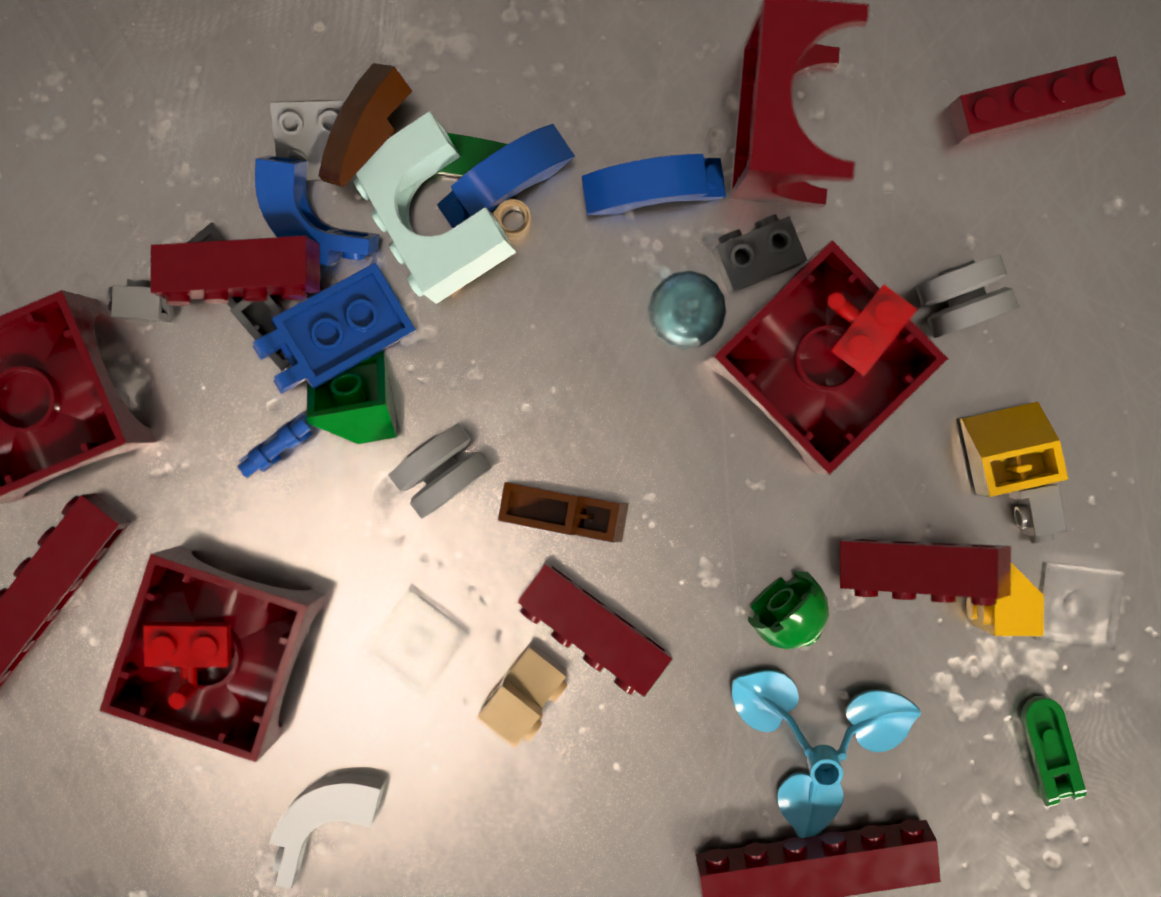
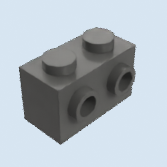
[712,214,807,294]

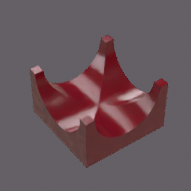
[731,0,869,207]
[705,240,949,475]
[0,290,157,504]
[99,546,326,763]

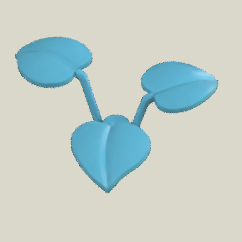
[732,670,921,838]

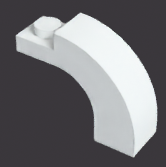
[269,773,386,889]

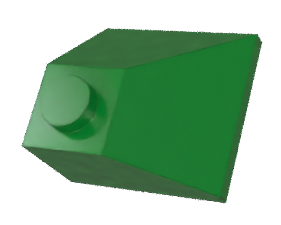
[306,351,397,444]

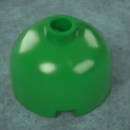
[748,571,829,650]

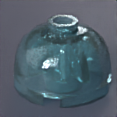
[648,270,727,349]

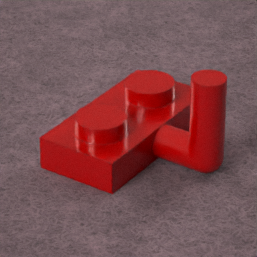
[828,284,918,376]
[143,622,232,709]

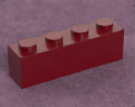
[947,56,1126,145]
[150,236,320,306]
[840,538,1011,606]
[517,561,673,697]

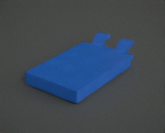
[252,263,416,394]

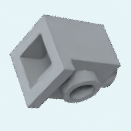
[107,279,171,323]
[1008,484,1067,543]

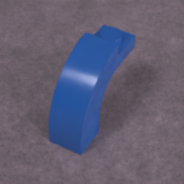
[437,124,575,228]
[581,154,726,215]
[255,155,379,266]

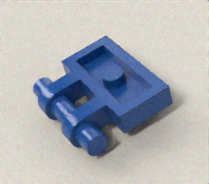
[237,410,313,478]

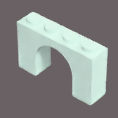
[353,111,516,304]

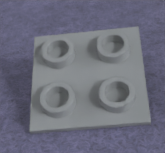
[269,100,357,180]

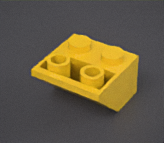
[960,402,1069,497]
[966,562,1044,636]

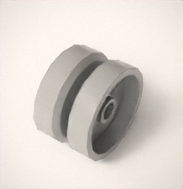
[915,254,1020,338]
[388,423,492,520]

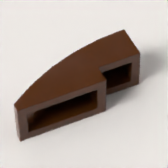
[318,63,412,187]
[498,482,629,542]

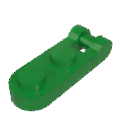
[1021,696,1086,807]

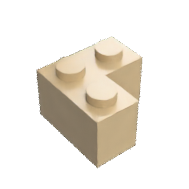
[477,641,568,748]

